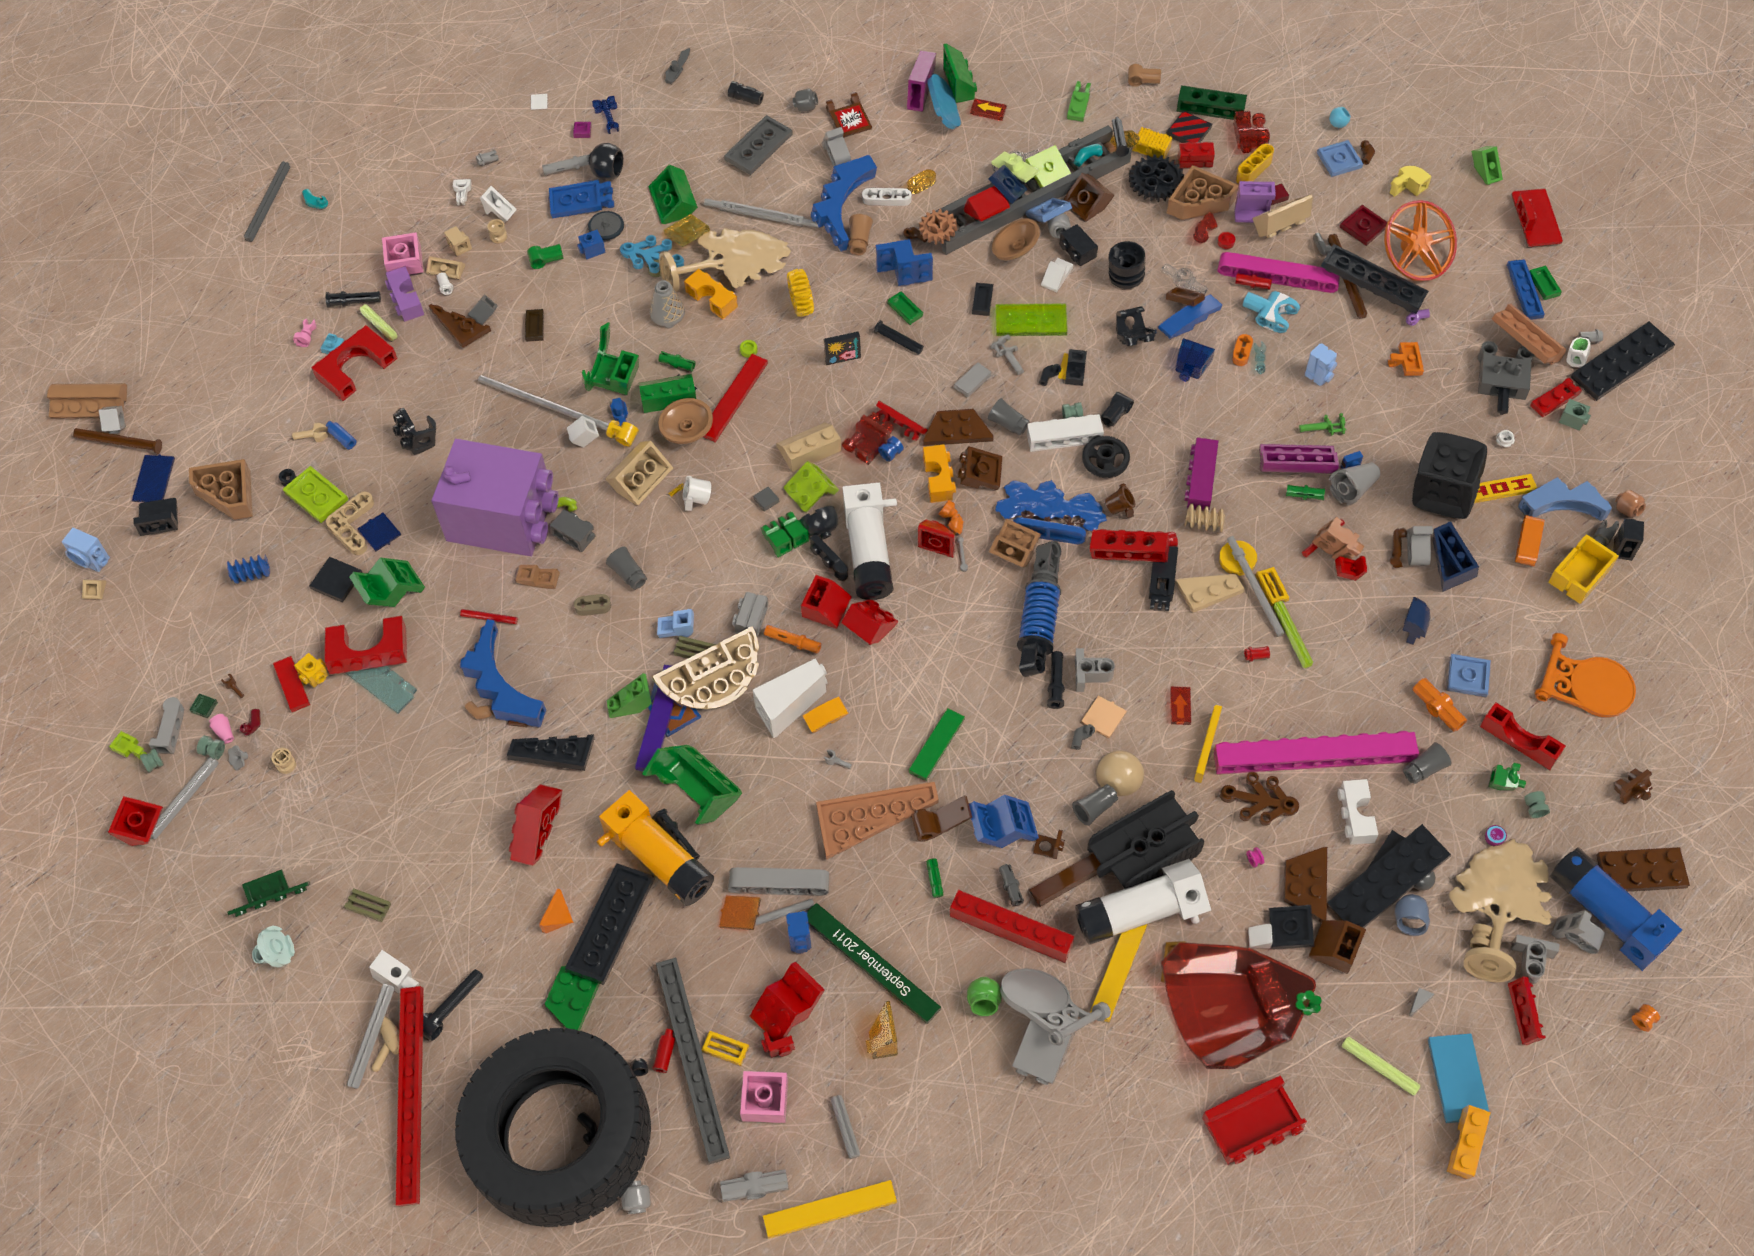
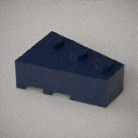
[1432,521,1479,592]

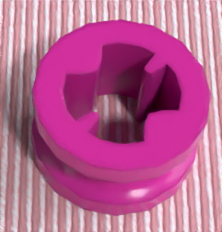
[1246,847,1265,868]

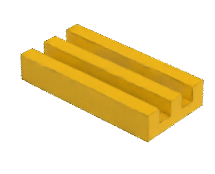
[1256,567,1289,606]
[701,1031,749,1066]

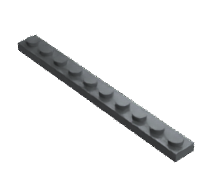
[656,957,730,1165]

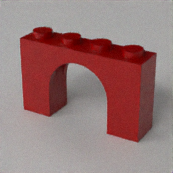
[311,325,398,401]
[325,616,407,675]

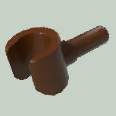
[221,674,245,698]

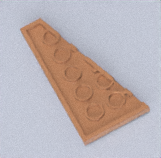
[816,782,939,860]

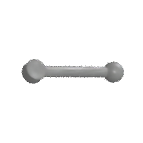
[956,536,968,572]

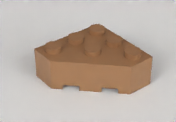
[1167,165,1239,220]
[189,459,253,520]

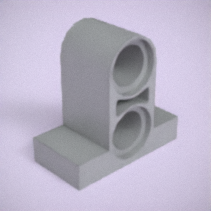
[822,127,851,167]
[1405,526,1433,565]
[1075,648,1115,692]
[1552,910,1605,954]
[1511,935,1560,984]

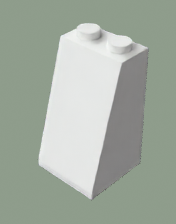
[753,659,827,738]

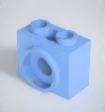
[62,528,110,572]

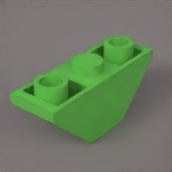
[607,673,652,718]

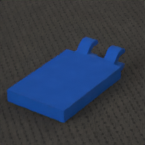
[549,180,615,219]

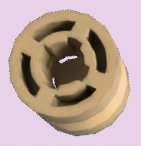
[487,219,507,243]
[271,748,296,774]
[1470,924,1493,949]

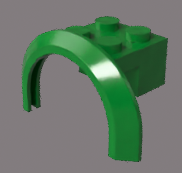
[582,322,639,395]

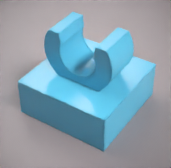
[320,333,344,354]

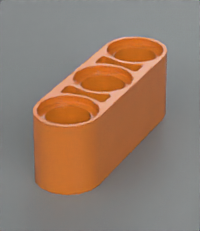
[1515,515,1545,567]

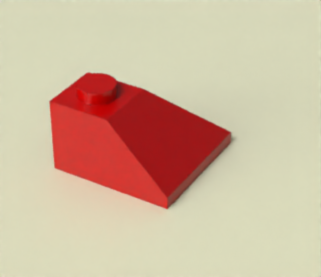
[918,519,955,558]

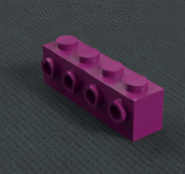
[1184,437,1219,511]

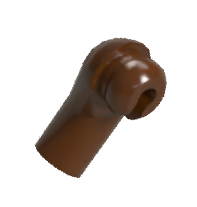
[1360,140,1375,165]
[903,227,928,243]

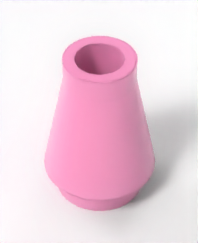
[209,714,234,744]

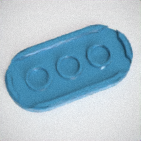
[927,74,961,130]

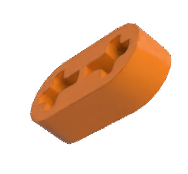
[1232,334,1253,366]

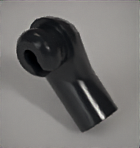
[1039,364,1062,386]
[577,1112,597,1145]

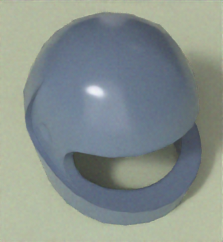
[1394,894,1430,936]

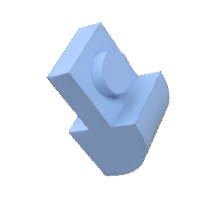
[657,609,694,638]

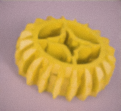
[787,269,814,317]

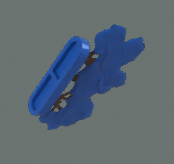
[995,480,1107,544]

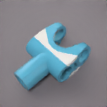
[1243,291,1300,333]

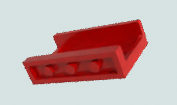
[1202,1075,1307,1165]

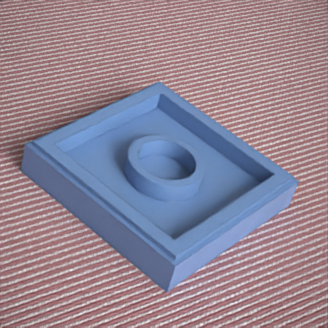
[1317,140,1363,177]
[1025,198,1072,223]
[1447,654,1491,697]

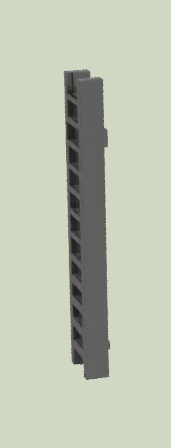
[924,125,1132,255]

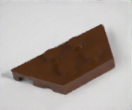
[923,409,994,446]
[1284,847,1328,923]

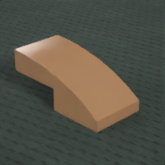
[515,565,560,589]

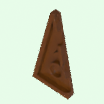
[428,304,491,348]

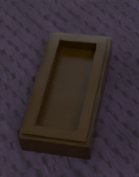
[525,309,544,342]

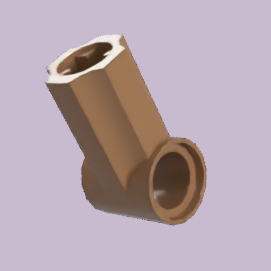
[1128,64,1161,87]

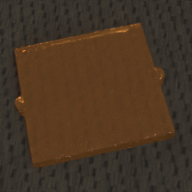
[719,895,761,930]

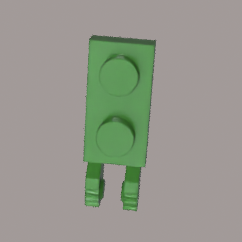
[1067,81,1091,122]

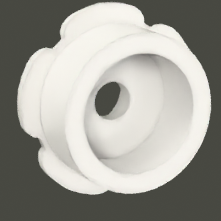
[1496,430,1515,447]

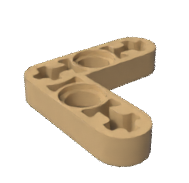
[326,492,374,555]

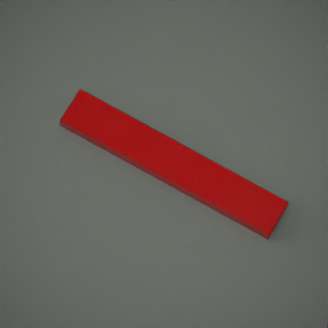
[703,354,768,443]

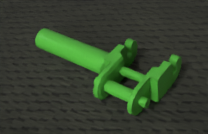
[1299,413,1346,436]

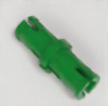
[658,351,696,372]
[1286,484,1325,501]

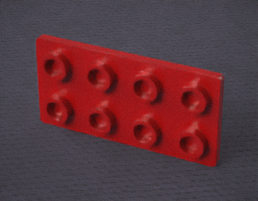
[1512,189,1563,247]

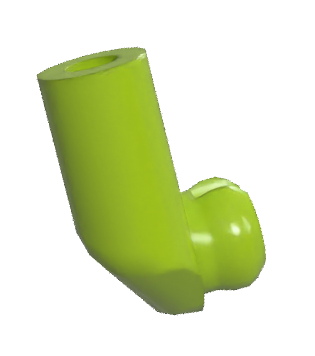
[557,497,578,512]

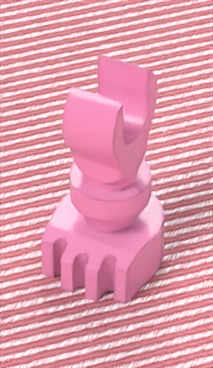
[293,318,316,347]

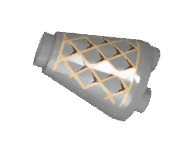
[650,280,685,328]

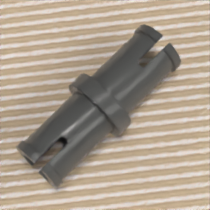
[999,864,1024,906]

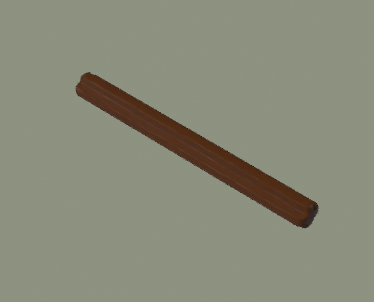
[1328,234,1367,319]

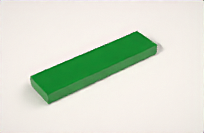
[909,708,965,781]

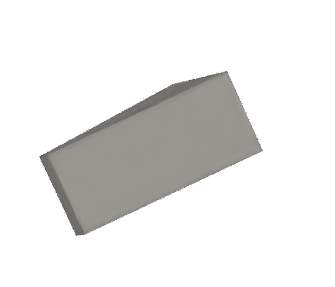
[1409,988,1434,1017]

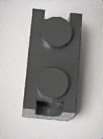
[550,509,596,552]

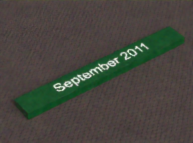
[807,902,941,1024]

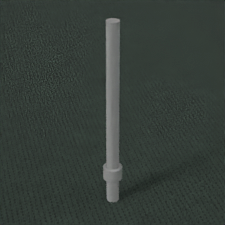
[1227,536,1284,637]

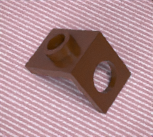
[1033,830,1065,859]

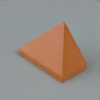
[539,889,574,933]

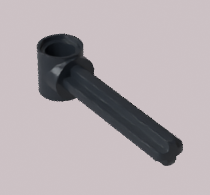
[423,969,483,1041]

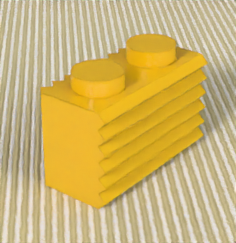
[1132,127,1172,159]

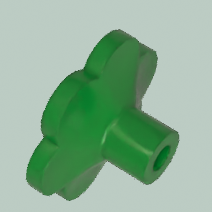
[1296,991,1322,1016]

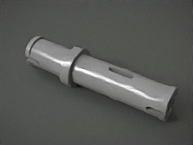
[542,154,590,176]

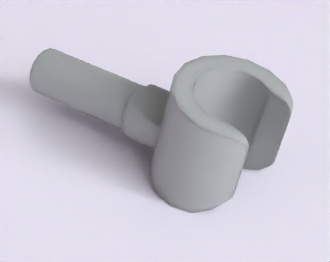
[824,749,852,769]

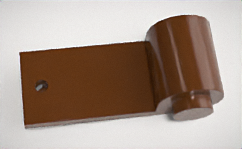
[912,795,972,841]

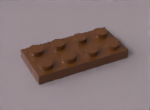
[1596,847,1690,892]

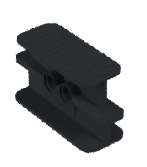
[1087,790,1205,889]

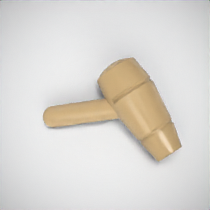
[372,1016,399,1072]

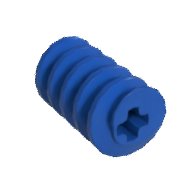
[227,554,270,584]

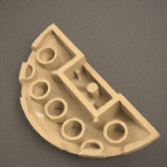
[652,626,759,709]

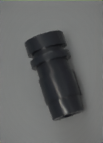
[728,81,764,105]

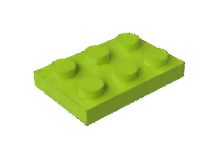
[283,466,349,523]

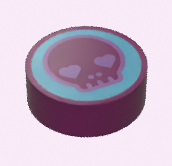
[1485,825,1507,846]

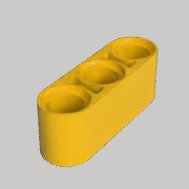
[1236,144,1274,184]

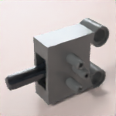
[1477,341,1534,415]

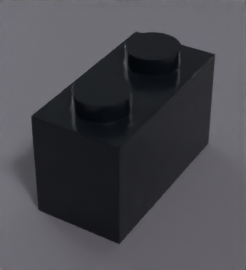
[1059,224,1098,266]
[1613,519,1644,561]

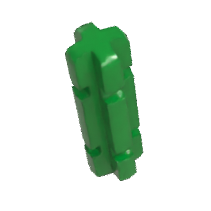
[926,858,944,898]

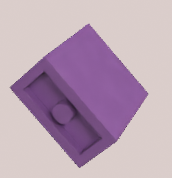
[1234,181,1275,223]

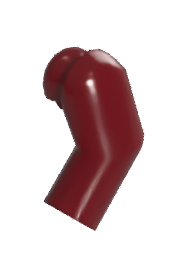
[240,709,261,736]

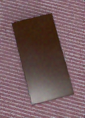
[1166,287,1205,307]

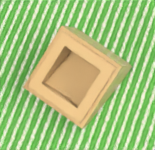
[82,580,106,599]

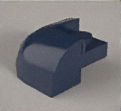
[1402,597,1431,645]

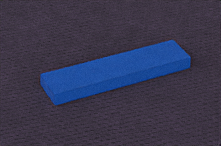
[1507,259,1545,320]

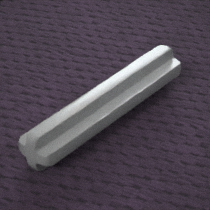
[831,1095,860,1159]

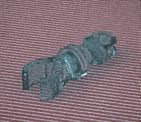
[1253,341,1266,374]

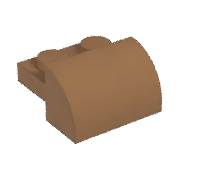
[989,519,1041,568]

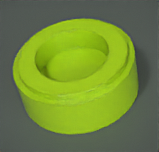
[740,340,758,358]

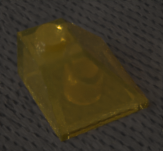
[865,1001,898,1060]

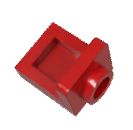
[1335,555,1367,581]
[761,1031,795,1058]

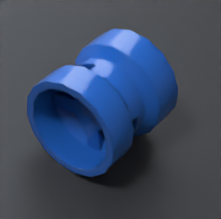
[878,436,904,462]

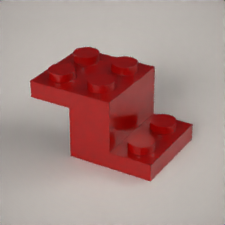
[749,962,825,1041]

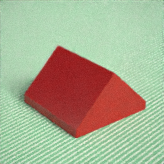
[964,186,1010,222]
[108,796,163,846]

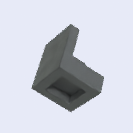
[468,294,498,325]

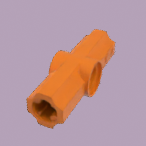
[1412,678,1467,732]

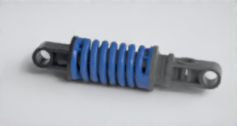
[1017,541,1062,677]

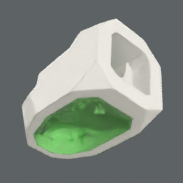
[1567,337,1591,368]

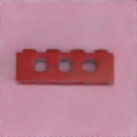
[1090,529,1170,562]

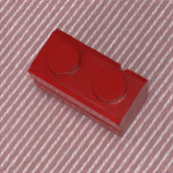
[1177,142,1215,168]

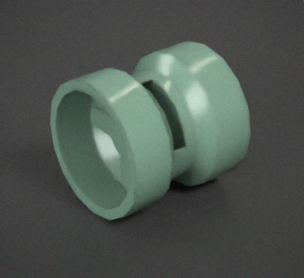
[1062,402,1083,419]
[197,735,225,760]
[1524,791,1550,818]

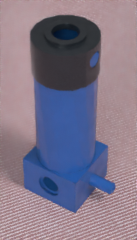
[1550,847,1682,971]

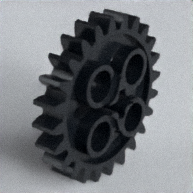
[1129,154,1184,202]

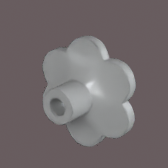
[228,745,248,770]

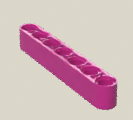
[1217,252,1340,293]

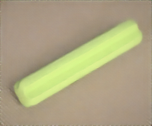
[360,304,397,341]

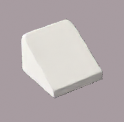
[1248,924,1272,948]

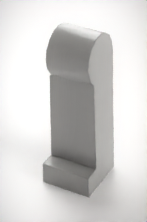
[149,697,184,754]

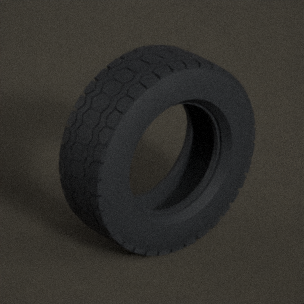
[455,1028,651,1227]

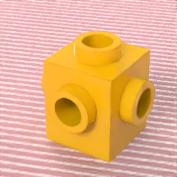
[294,653,328,688]

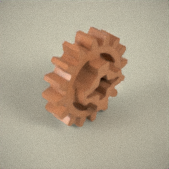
[919,209,957,245]

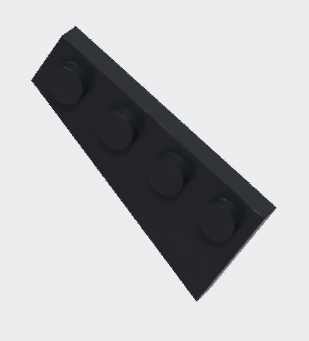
[507,734,595,771]

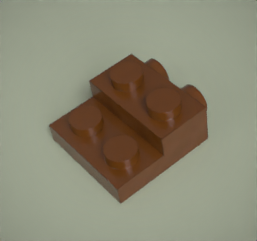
[958,446,1003,490]

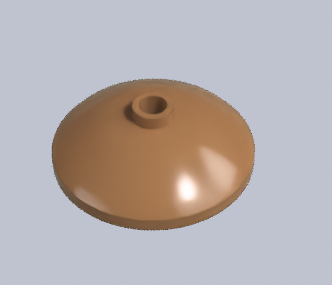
[992,219,1040,260]
[659,398,713,444]

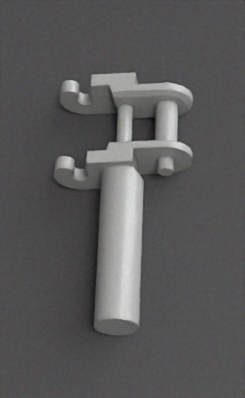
[991,335,1024,375]

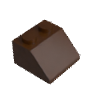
[1063,173,1115,221]

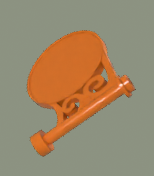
[1535,633,1636,717]

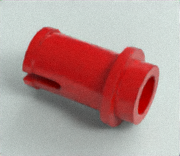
[1244,646,1270,662]

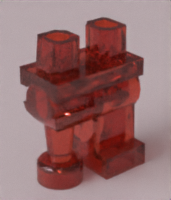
[1233,111,1270,153]
[842,412,894,465]

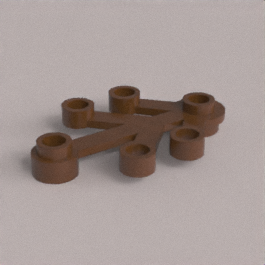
[1220,772,1299,826]

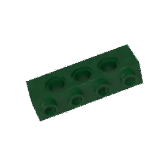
[1176,85,1247,121]

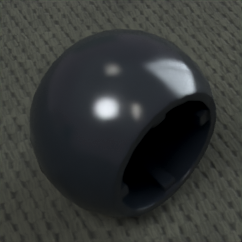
[588,143,624,180]

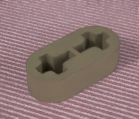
[574,594,611,616]

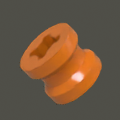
[1632,1004,1660,1032]

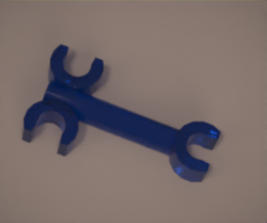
[592,96,620,134]

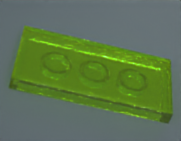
[995,304,1067,336]

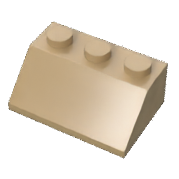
[1252,194,1313,238]
[776,423,841,472]
[605,441,673,505]

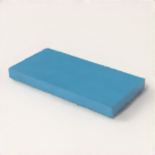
[1427,1034,1491,1123]

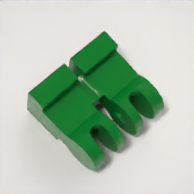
[761,511,809,558]

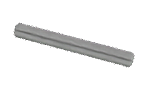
[151,757,219,839]
[347,984,394,1089]

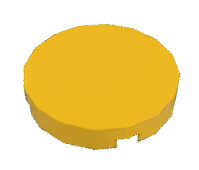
[1219,540,1257,576]

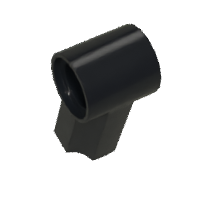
[1101,392,1134,427]

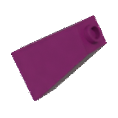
[907,51,936,112]

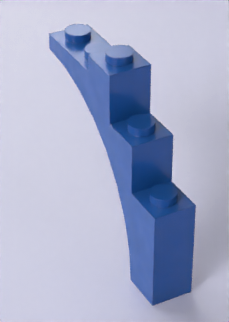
[811,155,877,252]
[460,619,546,727]

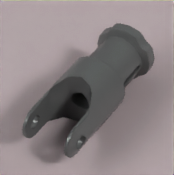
[1593,519,1619,546]

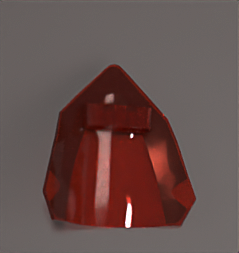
[1161,942,1316,1069]

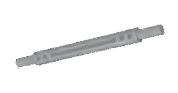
[704,199,819,228]

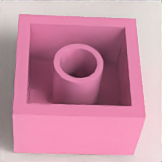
[382,232,423,275]
[740,1071,788,1123]

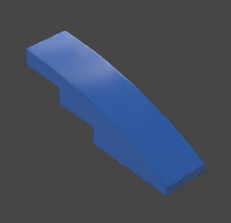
[1158,294,1222,339]

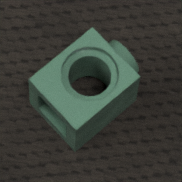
[1559,399,1591,431]

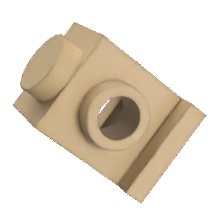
[444,226,472,256]

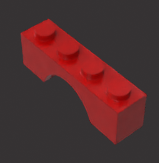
[1480,702,1566,770]

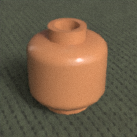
[1615,490,1646,518]

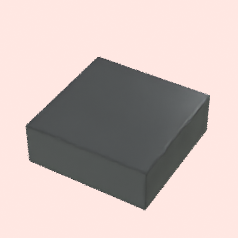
[753,486,780,512]

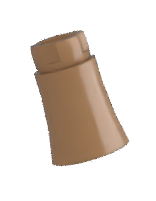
[849,214,873,255]

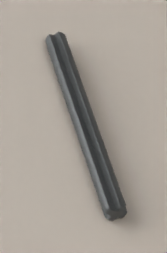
[244,161,290,242]

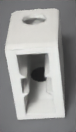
[369,950,419,993]

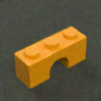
[684,269,738,319]
[923,444,956,503]
[1446,1105,1491,1179]

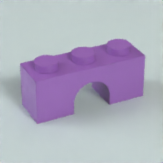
[385,266,424,322]

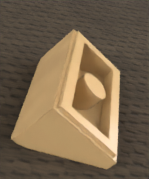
[426,256,465,280]

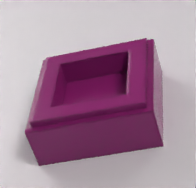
[573,122,592,138]

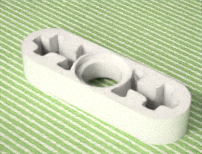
[862,188,912,206]

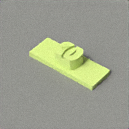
[991,151,1039,183]

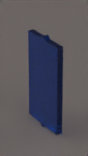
[132,454,175,502]

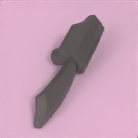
[665,48,690,84]

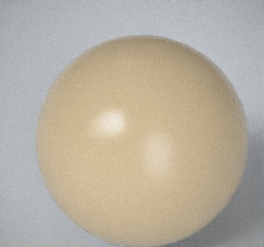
[1096,751,1144,796]

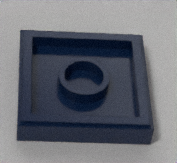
[988,165,1028,204]

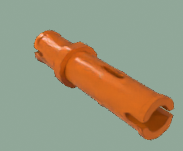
[764,625,822,654]

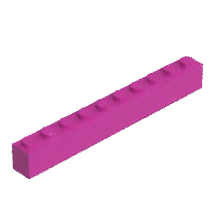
[1213,731,1419,774]

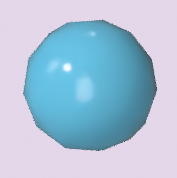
[1329,107,1351,128]

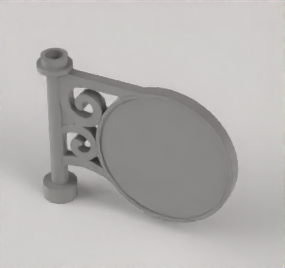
[1000,968,1111,1046]

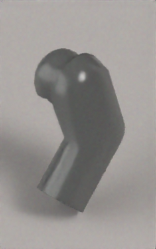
[1071,724,1095,750]

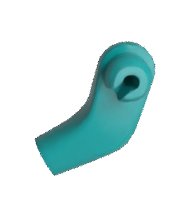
[1073,144,1103,167]
[302,189,328,209]

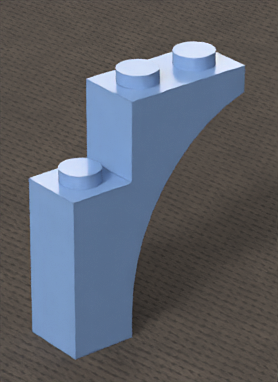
[1518,477,1612,521]

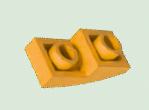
[803,697,849,733]

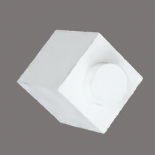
[567,416,599,448]

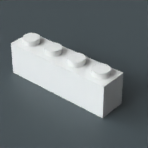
[1027,414,1104,452]

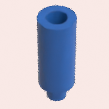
[326,421,357,450]

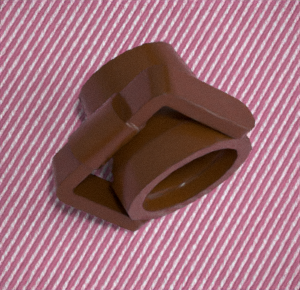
[1105,483,1136,518]

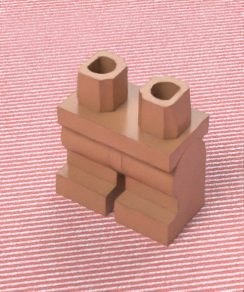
[1312,517,1364,559]

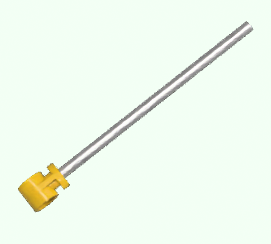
[478,375,639,447]

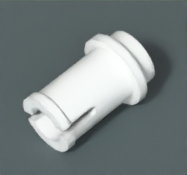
[436,273,453,295]

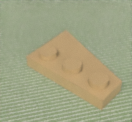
[1175,574,1244,613]

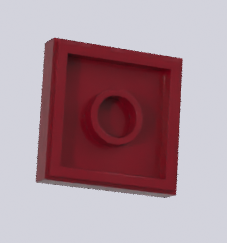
[1340,205,1387,246]

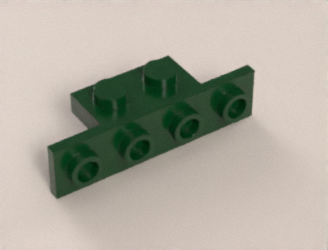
[227,869,311,917]

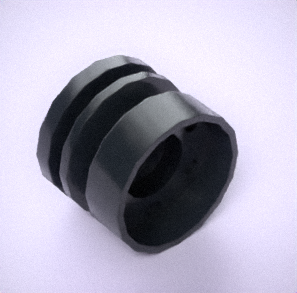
[1108,241,1146,289]

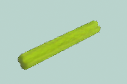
[1273,601,1313,669]

